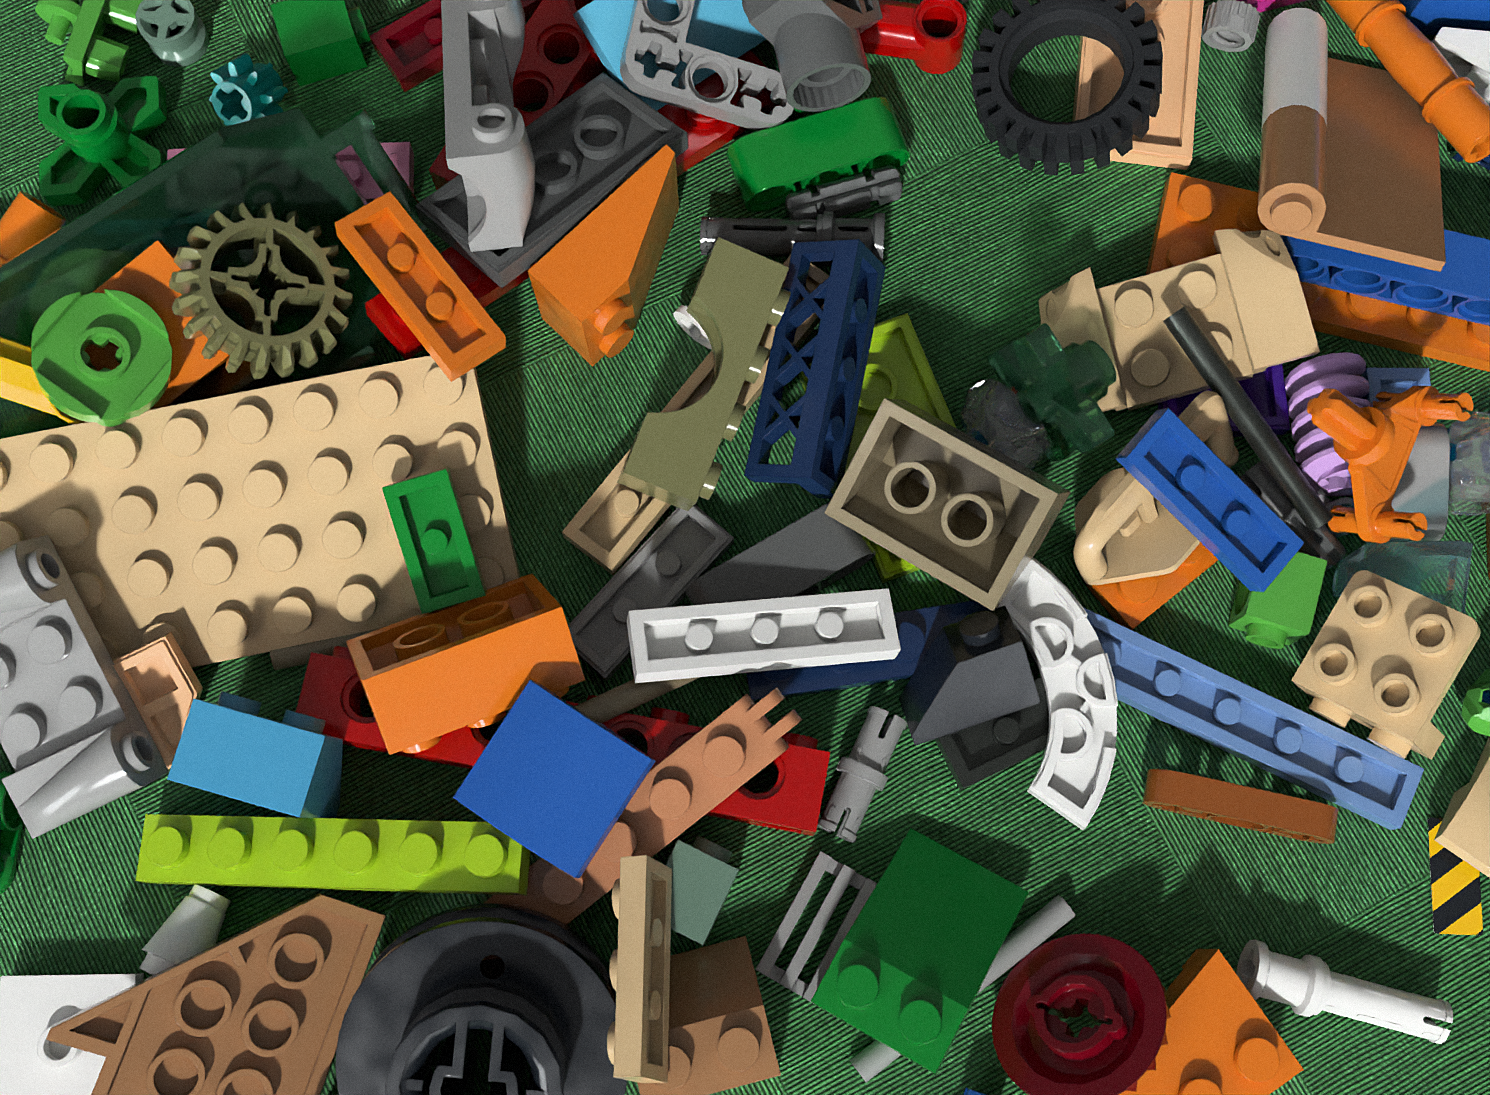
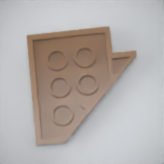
[46,893,386,1095]

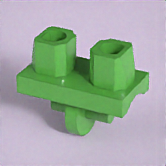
[35,0,143,86]

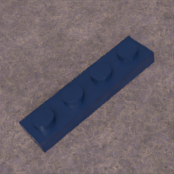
[746,600,990,703]

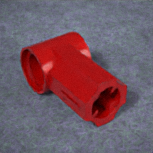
[860,0,967,74]

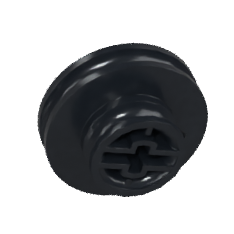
[336,903,627,1095]

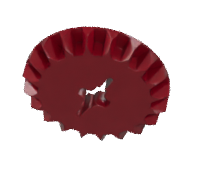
[992,933,1171,1095]

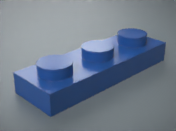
[1115,408,1304,592]

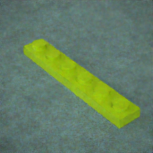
[135,814,530,896]

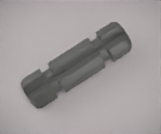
[785,165,903,220]

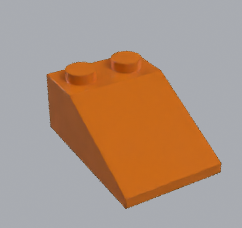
[528,144,679,367]

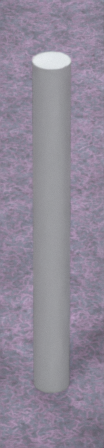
[850,895,1075,1083]

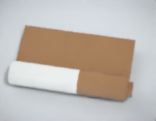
[1257,8,1446,272]

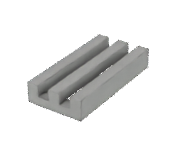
[755,851,877,1004]

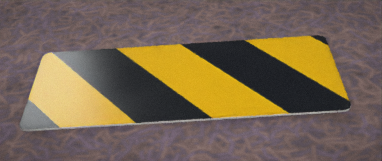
[1427,817,1483,936]

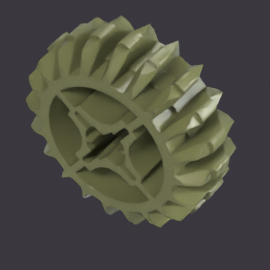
[169,202,353,380]

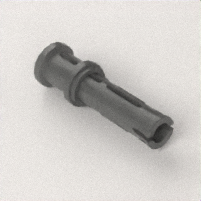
[700,211,885,266]

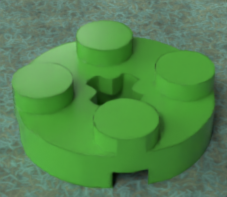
[31,289,172,427]

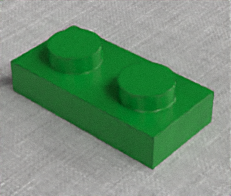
[382,467,487,614]

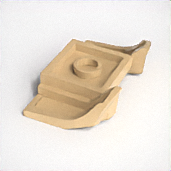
[1039,229,1320,422]

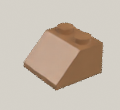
[637,936,781,1095]

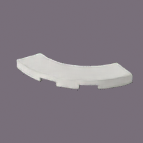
[997,558,1118,830]

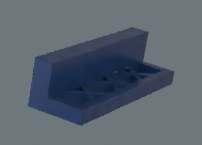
[744,239,886,499]

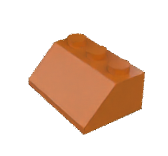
[346,573,585,755]

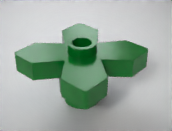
[38,76,167,206]

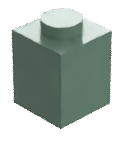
[666,836,739,945]

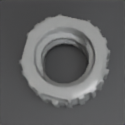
[1201,0,1260,52]

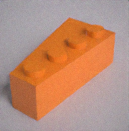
[1119,949,1304,1095]

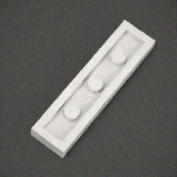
[627,588,901,683]

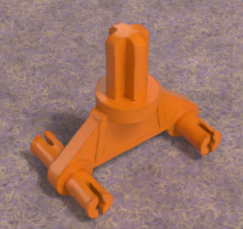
[1307,386,1473,544]

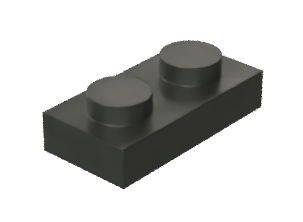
[935,677,1049,791]

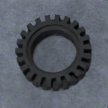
[971,0,1163,176]

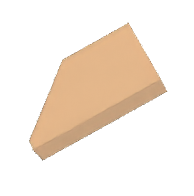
[112,632,203,769]

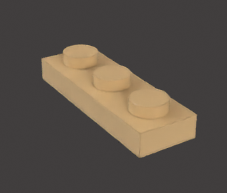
[607,855,672,1083]

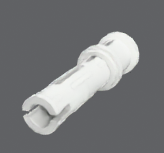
[1236,940,1453,1044]

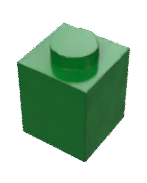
[270,0,371,86]

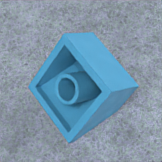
[167,691,343,818]

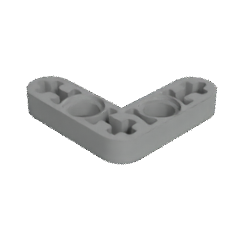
[620,0,794,131]

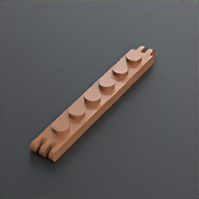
[482,687,802,961]

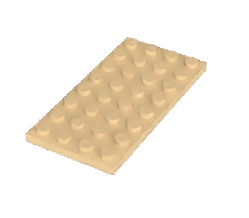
[0,355,520,667]

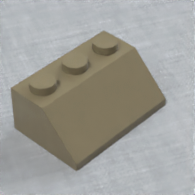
[825,398,1071,611]

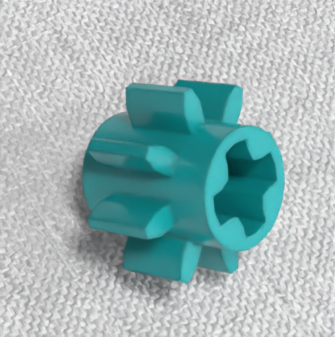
[208,53,288,136]

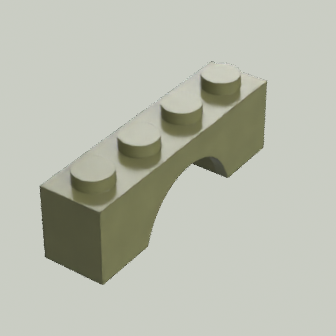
[617,237,791,511]

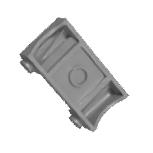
[441,0,535,252]
[0,535,169,839]

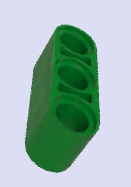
[726,97,910,212]

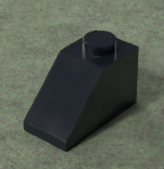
[899,606,1041,746]

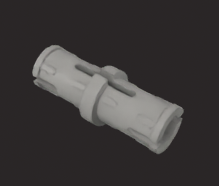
[817,706,908,843]

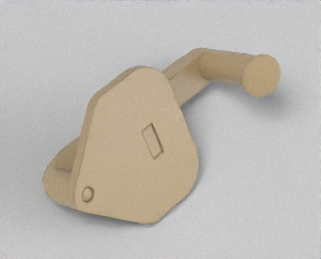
[1073,390,1239,585]

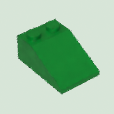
[811,828,1029,1075]

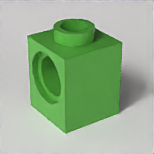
[1227,552,1327,649]

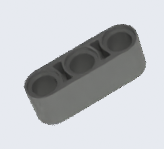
[685,502,876,605]

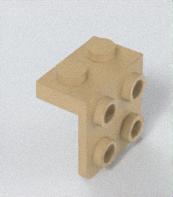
[1291,570,1481,760]

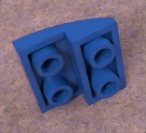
[453,680,656,878]

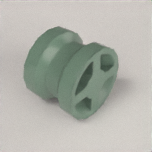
[135,0,209,67]

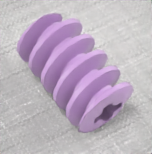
[1285,352,1373,497]

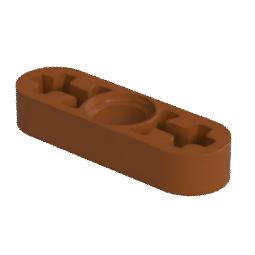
[1142,769,1339,844]

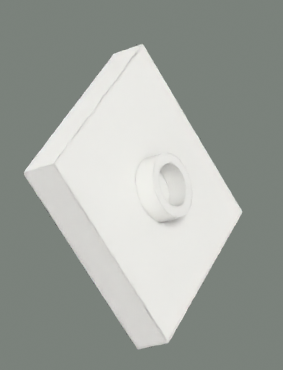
[0,974,144,1095]

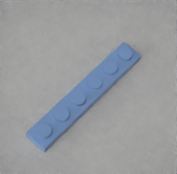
[1032,607,1424,830]

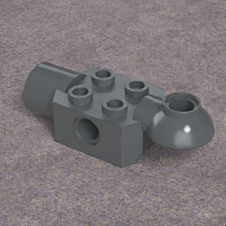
[742,0,883,112]

